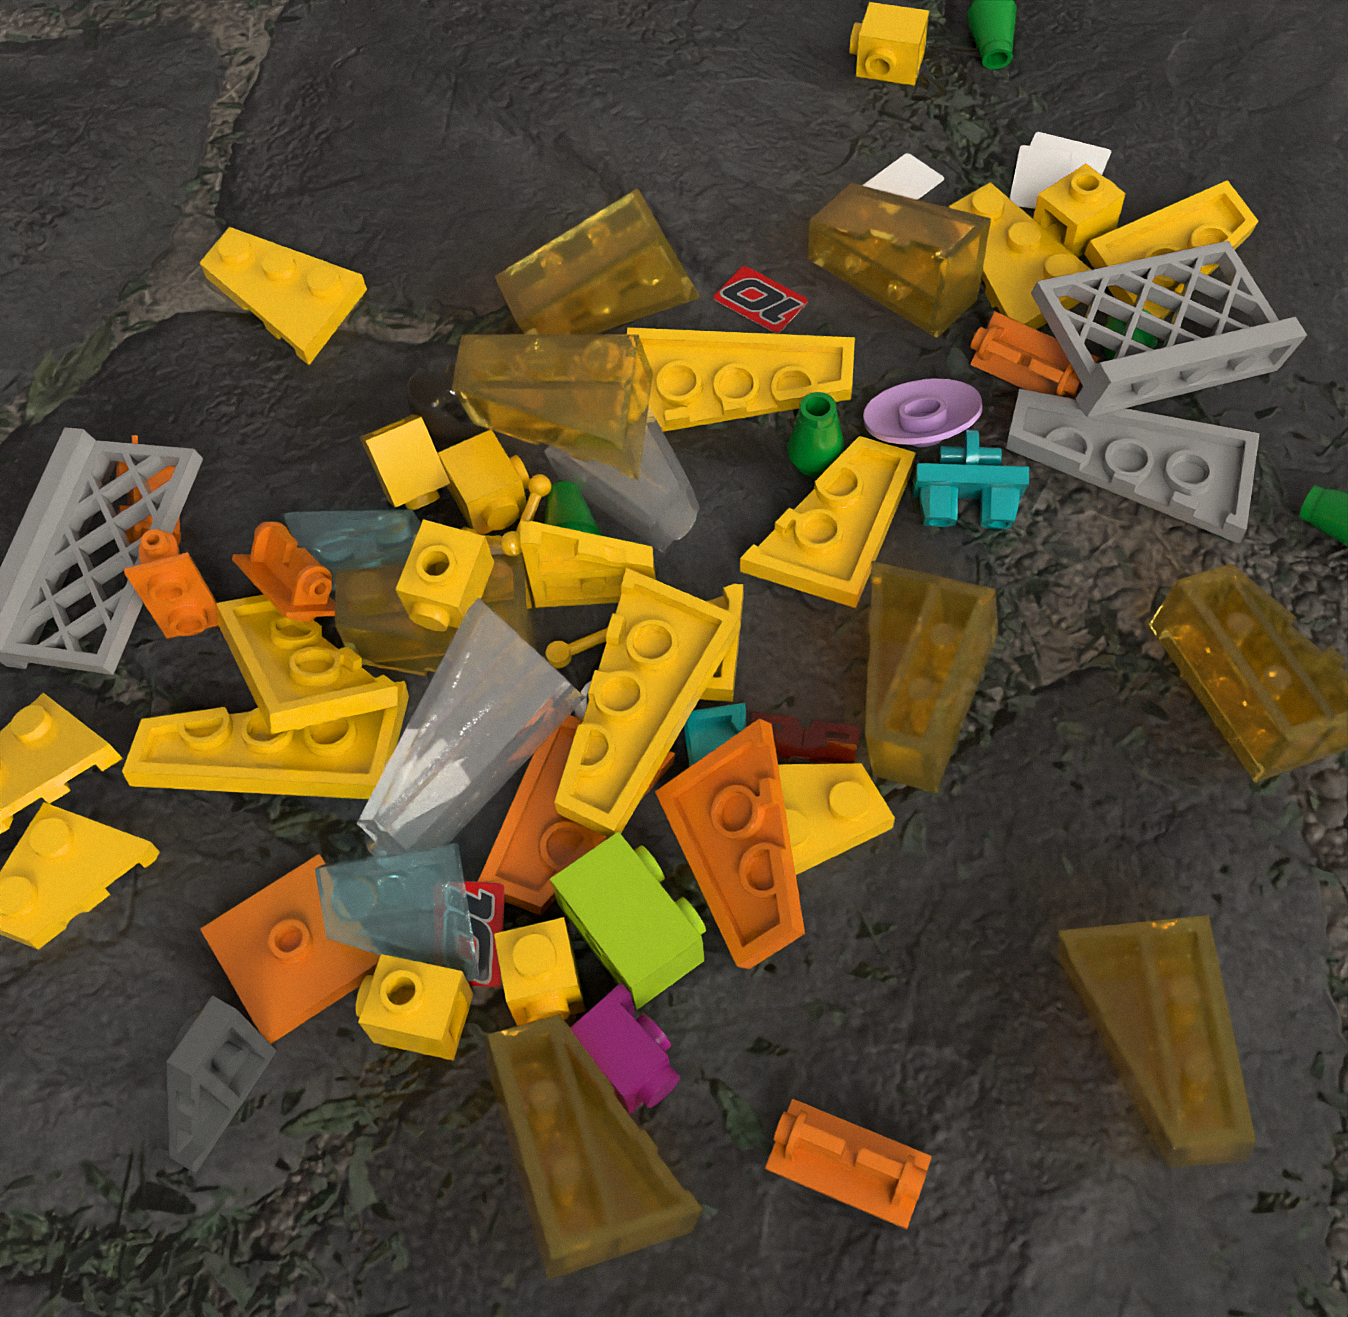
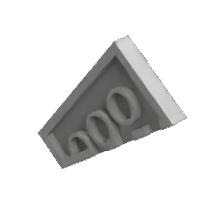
[1006,389,1260,544]

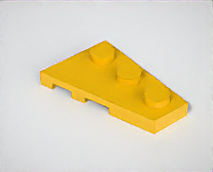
[740,436,916,608]

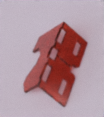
[750,712,860,764]

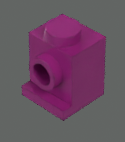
[566,983,680,1115]

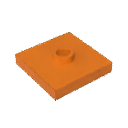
[200,854,383,1044]

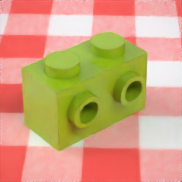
[550,831,706,1010]

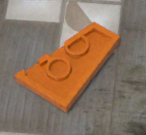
[478,709,676,915]
[655,718,805,969]

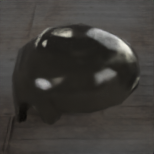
[406,364,499,444]

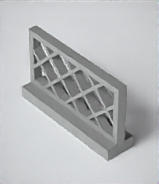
[1031,241,1307,418]
[0,427,203,675]

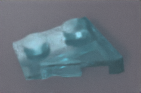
[283,510,421,591]
[315,843,479,981]

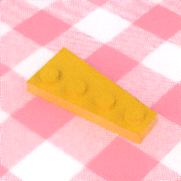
[616,328,855,439]
[554,568,740,838]
[122,681,409,800]

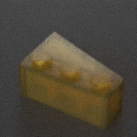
[808,183,991,338]
[495,188,701,352]
[452,334,653,480]
[335,552,539,697]
[865,561,998,793]
[1150,564,1348,783]
[1058,915,1256,1167]
[487,1014,703,1280]

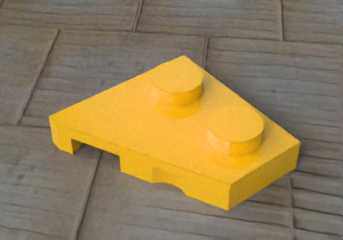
[520,521,656,608]

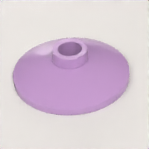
[863,379,982,447]

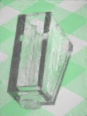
[544,364,700,553]

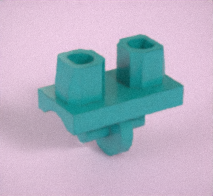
[912,429,1029,529]

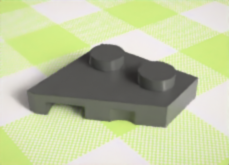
[166,995,277,1174]

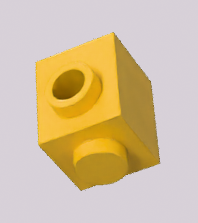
[849,2,929,86]
[1033,163,1126,258]
[360,414,451,511]
[438,429,530,535]
[395,519,495,632]
[494,917,586,1027]
[356,954,474,1061]

